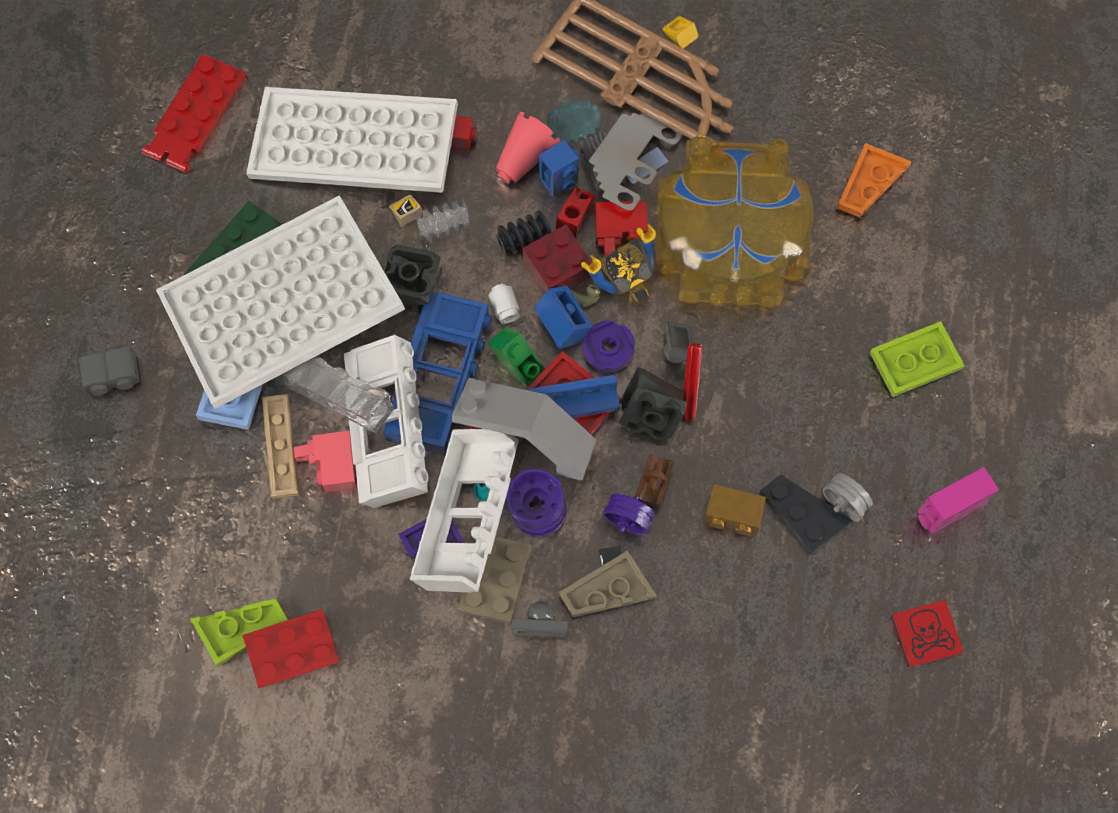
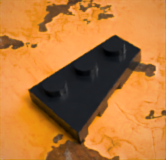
[759,475,853,555]

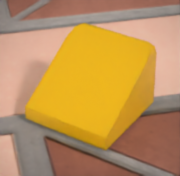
[662,16,698,48]

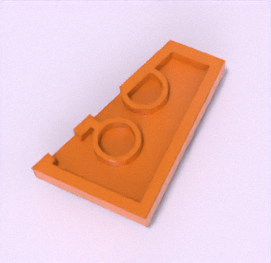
[837,143,912,218]

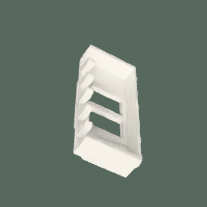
[344,335,428,508]
[410,429,519,593]

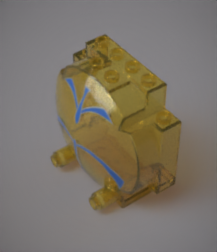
[654,135,814,308]

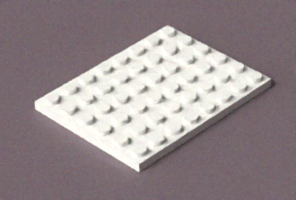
[156,195,405,409]

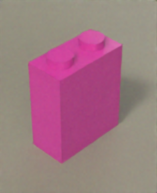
[917,467,999,534]

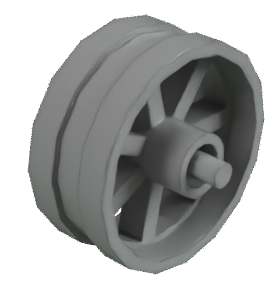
[822,473,873,522]

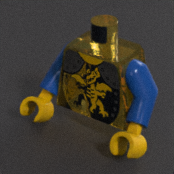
[581,224,656,303]

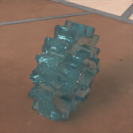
[546,98,601,142]

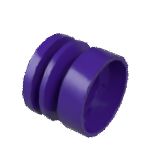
[506,469,567,537]

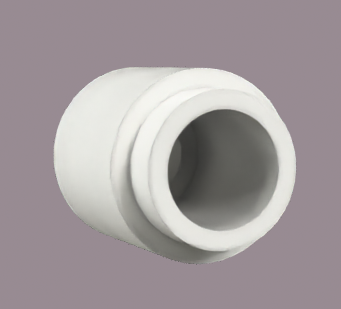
[488,284,520,324]

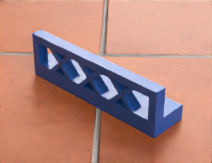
[526,375,620,418]

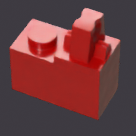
[594,201,648,260]

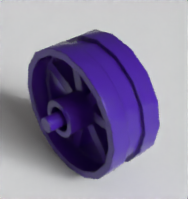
[603,493,655,535]

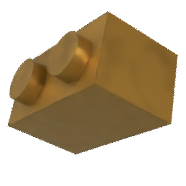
[704,484,766,536]

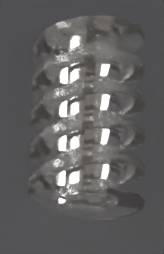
[414,198,470,242]

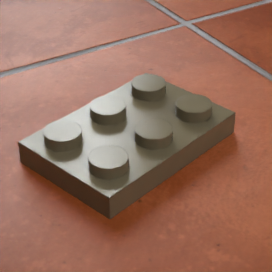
[458,536,531,624]

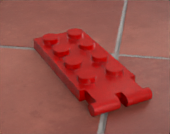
[142,54,246,173]

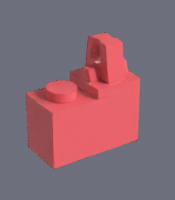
[294,431,357,493]

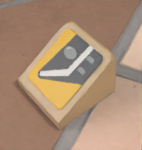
[389,195,423,227]

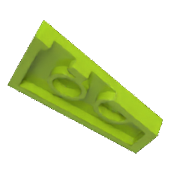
[190,598,288,667]

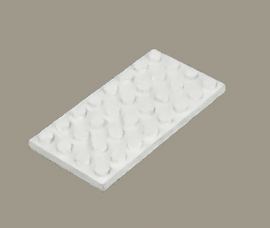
[246,87,458,193]

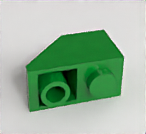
[487,327,545,387]

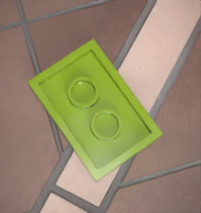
[870,321,965,397]

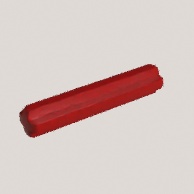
[683,343,703,420]

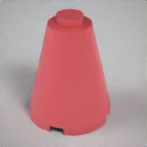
[496,112,560,184]

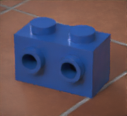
[539,140,580,197]
[534,286,593,349]

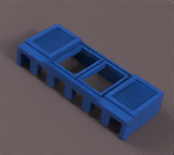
[383,291,492,456]

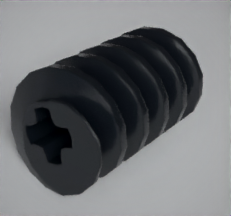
[497,211,552,258]

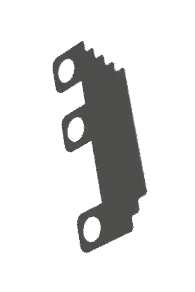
[589,112,683,210]

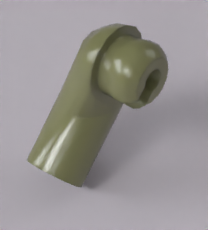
[570,284,600,308]

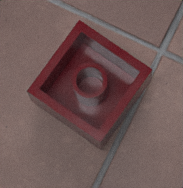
[522,224,592,294]

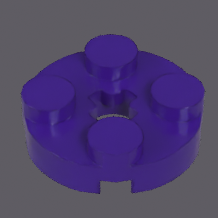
[583,320,635,373]

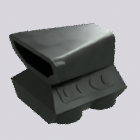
[384,244,443,312]
[619,367,687,440]

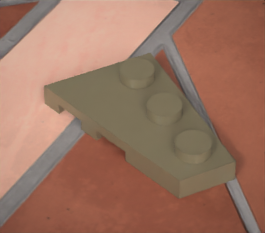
[558,551,657,617]

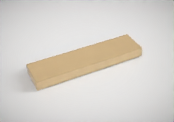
[262,394,299,499]

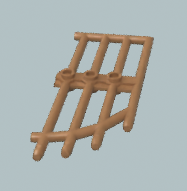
[531,0,733,156]

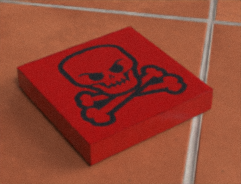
[892,600,964,668]

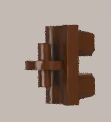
[635,453,675,507]

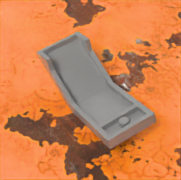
[452,378,596,480]

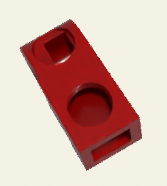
[556,187,595,238]

